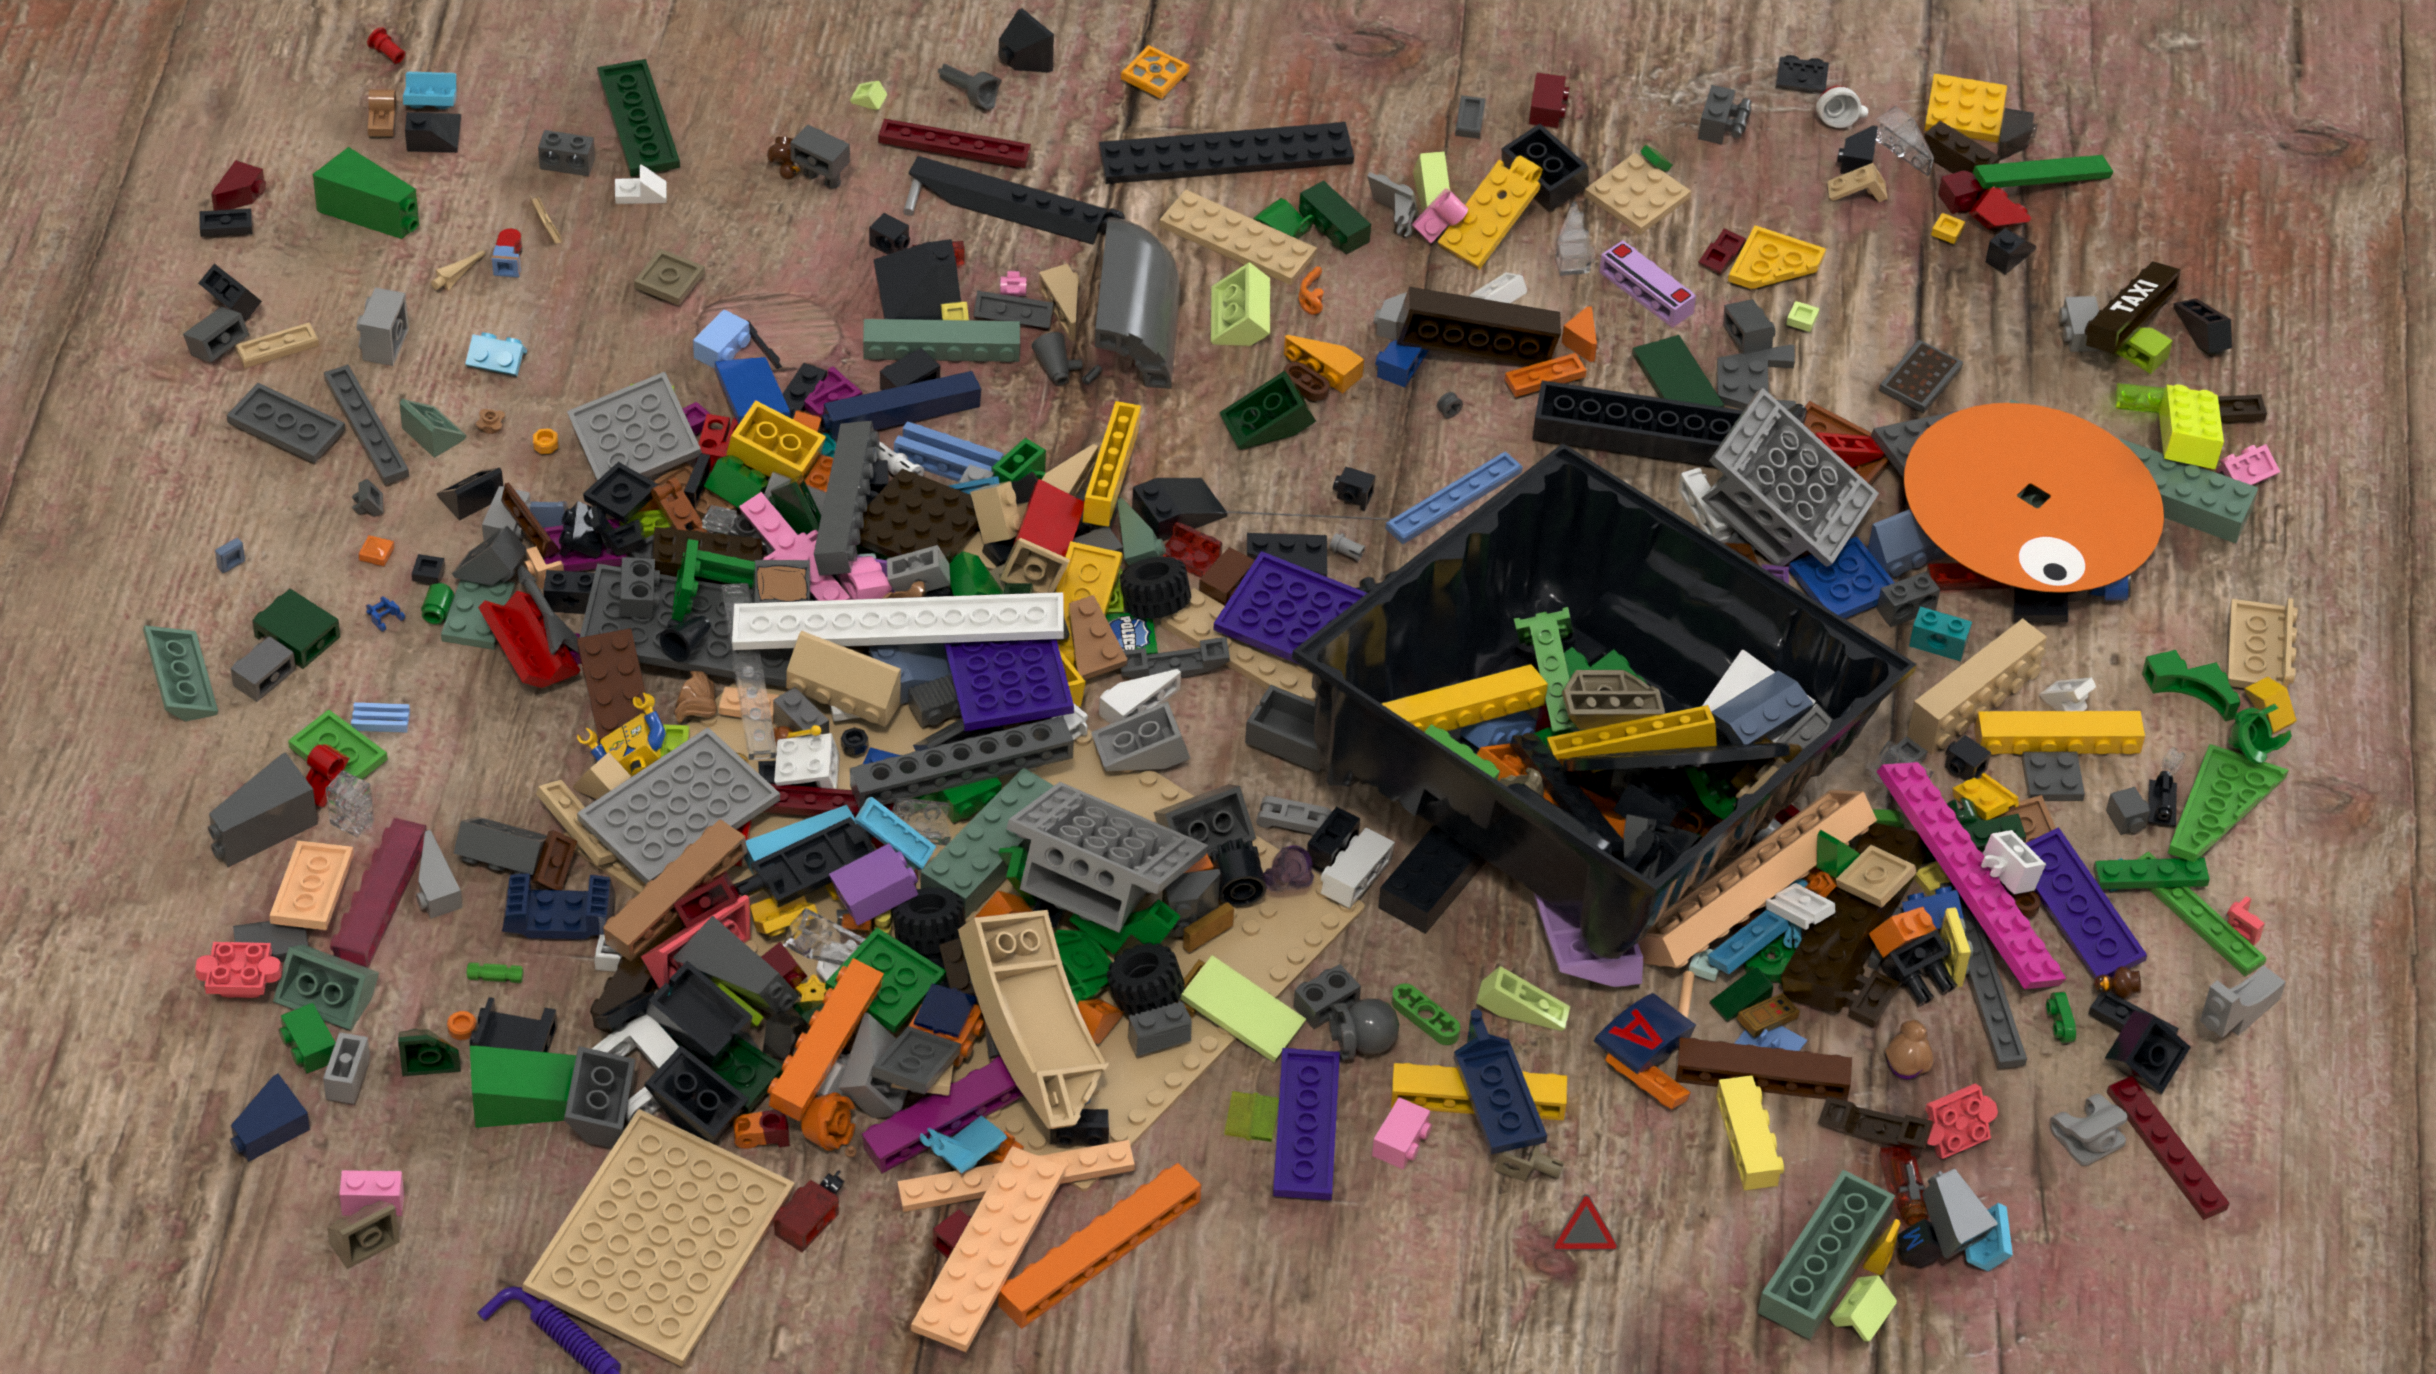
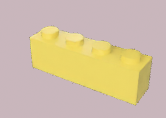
[1716,1075,1784,1190]

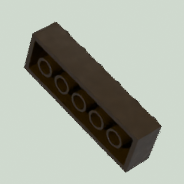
[1396,286,1561,366]

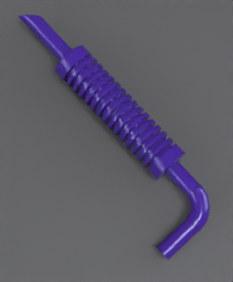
[477,1286,621,1374]

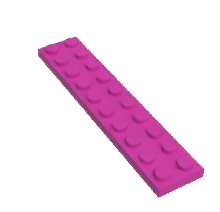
[1876,762,2066,989]

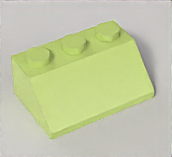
[1211,262,1270,346]

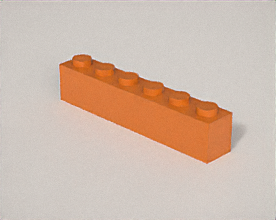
[767,958,884,1122]

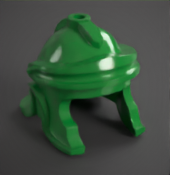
[2228,704,2292,764]

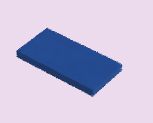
[714,357,790,424]

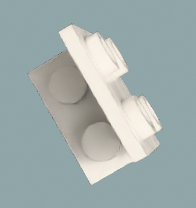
[774,733,839,789]

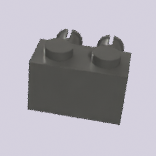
[790,124,850,189]

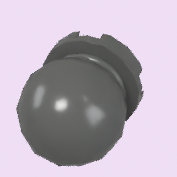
[1329,998,1400,1061]

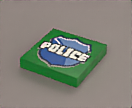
[1106,613,1158,655]

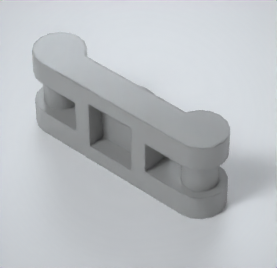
[1256,796,1332,836]

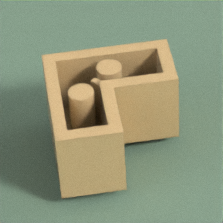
[970,481,1028,544]

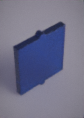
[914,983,977,1038]

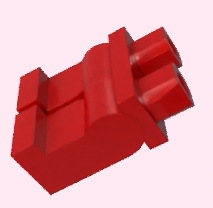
[696,414,747,472]

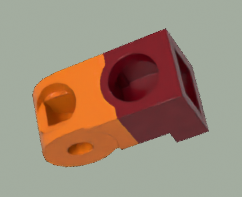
[733,1109,790,1149]

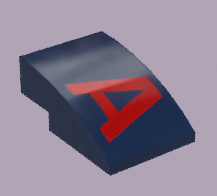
[1594,993,1696,1074]

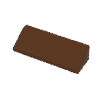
[501,482,560,558]

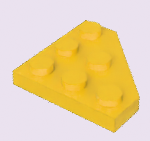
[1728,225,1826,289]

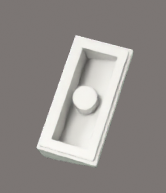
[1469,272,1527,303]

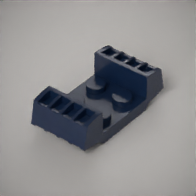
[502,874,615,939]

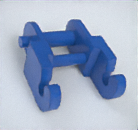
[366,596,405,632]

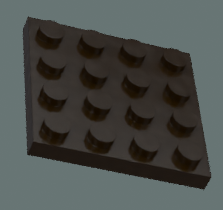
[859,469,979,561]

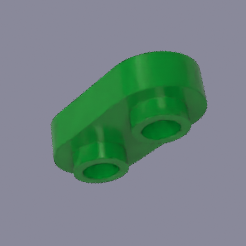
[2046,991,2076,1043]

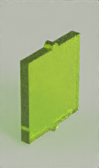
[1224,1091,1279,1142]

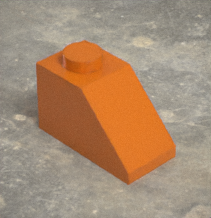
[1077,999,1124,1044]

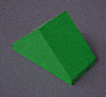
[1817,829,1861,878]

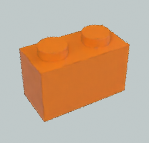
[1869,906,1937,958]

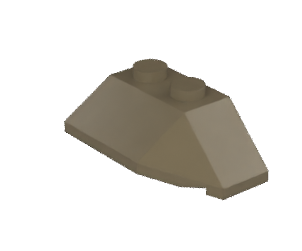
[1562,670,1666,729]

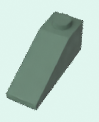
[1117,498,1166,566]

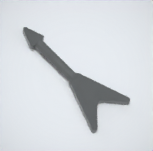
[517,565,579,654]

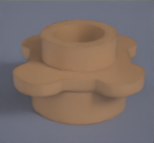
[476,409,505,434]

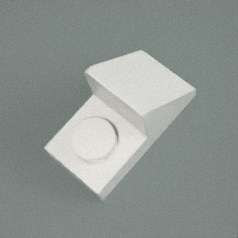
[615,165,667,204]
[2039,677,2096,711]

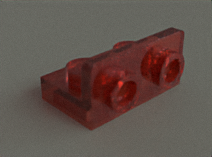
[1163,522,1222,578]

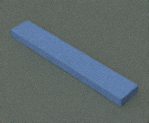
[1385,451,1523,544]

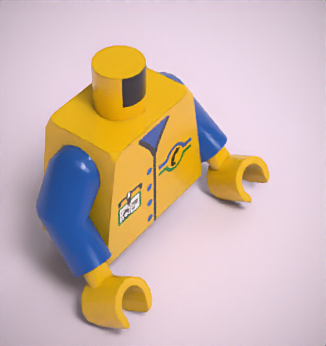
[577,693,666,777]

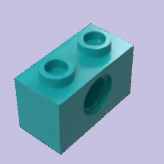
[1909,606,1972,662]

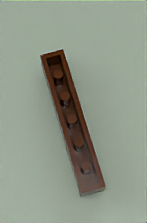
[1675,1037,1852,1101]

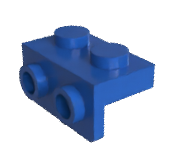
[1902,886,1965,930]

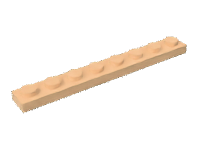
[897,1140,1135,1212]

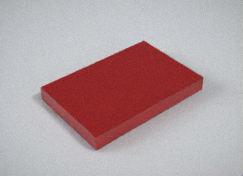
[1014,479,1084,557]

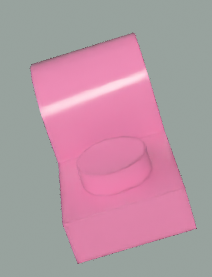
[1411,188,1468,243]

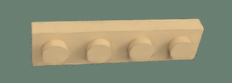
[536,780,619,866]

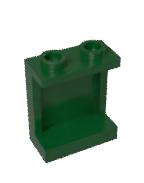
[252,588,341,669]

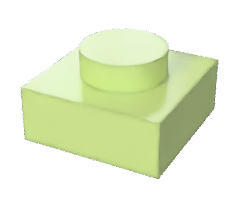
[1786,301,1820,332]

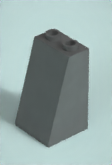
[208,752,318,867]
[673,915,799,1017]

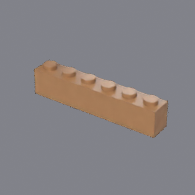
[603,819,747,961]

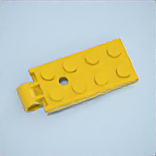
[1438,156,1542,270]
[1055,541,1123,669]

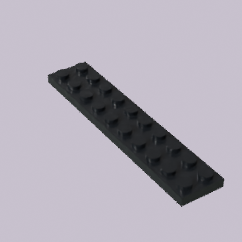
[1098,122,1354,184]

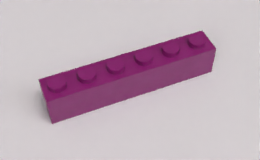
[862,1056,1024,1174]

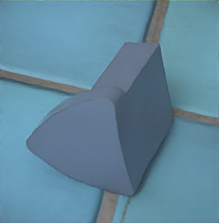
[530,501,568,528]

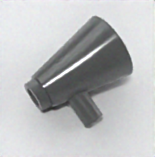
[1031,332,1083,386]

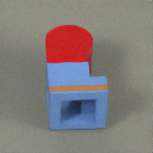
[492,228,523,278]

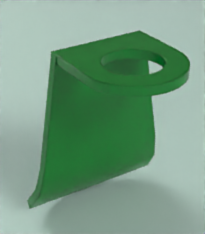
[1254,198,1314,239]

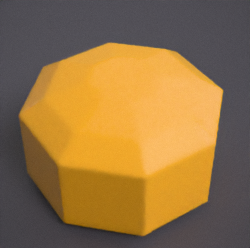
[533,428,558,454]

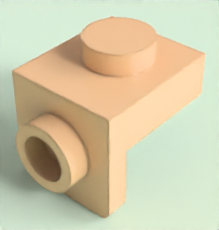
[524,546,564,589]

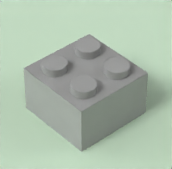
[357,287,409,366]

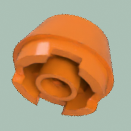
[801,1092,855,1151]

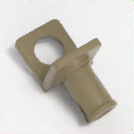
[1495,1144,1564,1182]

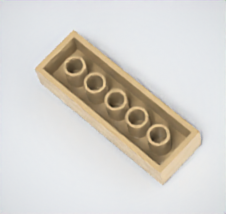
[1907,618,2047,755]

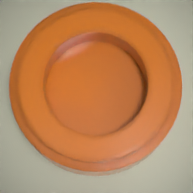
[447,1011,477,1040]

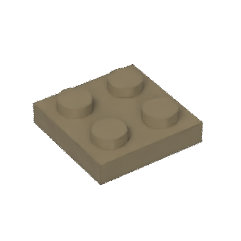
[634,249,705,306]

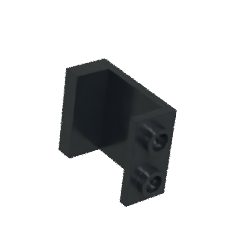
[470,997,557,1053]

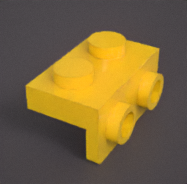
[749,895,818,937]

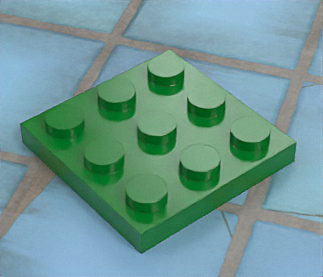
[825,927,946,1033]

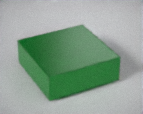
[1640,145,1673,172]

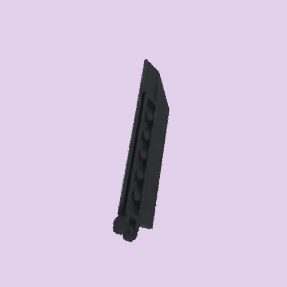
[908,156,1125,245]

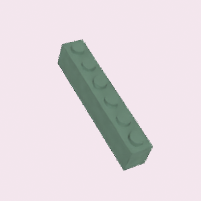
[863,319,1020,362]

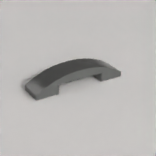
[1121,637,1230,679]

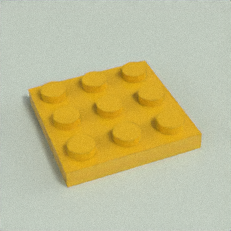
[1924,73,2007,143]

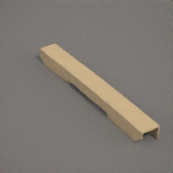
[530,196,562,244]

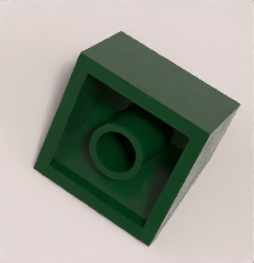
[769,475,822,535]

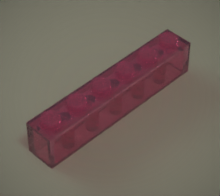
[330,818,427,968]

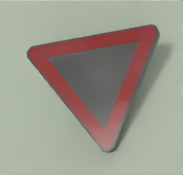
[1553,1194,1618,1250]

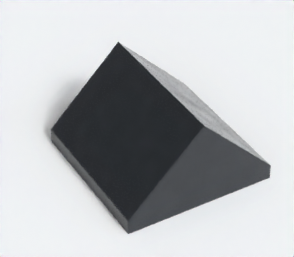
[437,467,503,521]

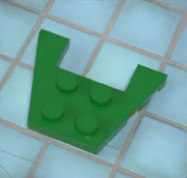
[1054,929,1112,1005]

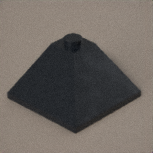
[873,239,961,320]

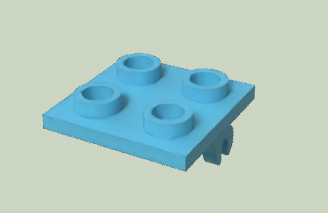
[920,1115,1007,1174]

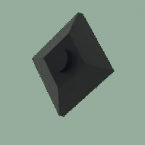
[998,8,1054,73]
[405,112,461,153]

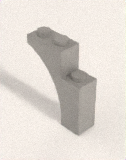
[2200,965,2286,1038]

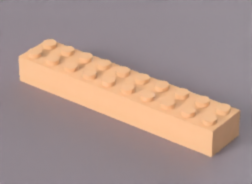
[1638,790,1877,968]

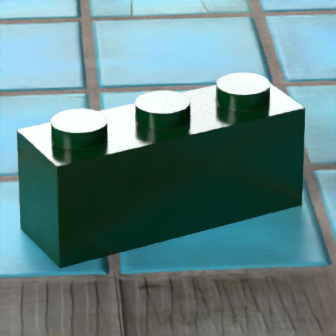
[1299,180,1371,255]

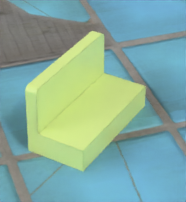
[1829,1275,1897,1342]

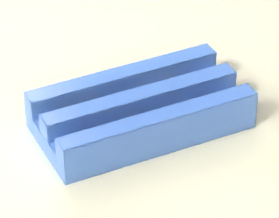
[351,702,410,733]

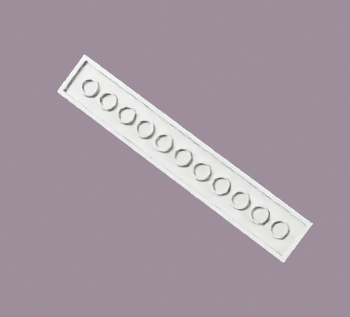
[732,592,1064,650]

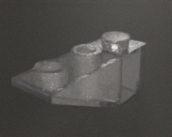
[1875,106,1934,176]
[1555,202,1595,276]

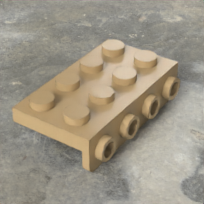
[2227,598,2298,688]

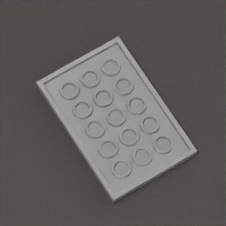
[577,727,780,884]

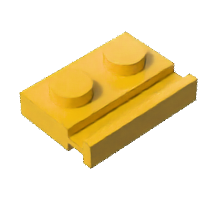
[1952,773,2019,820]

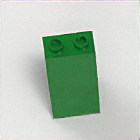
[313,147,419,239]
[470,1046,576,1128]

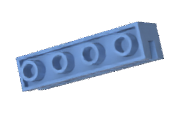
[894,421,1004,482]

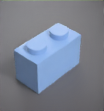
[693,309,751,368]

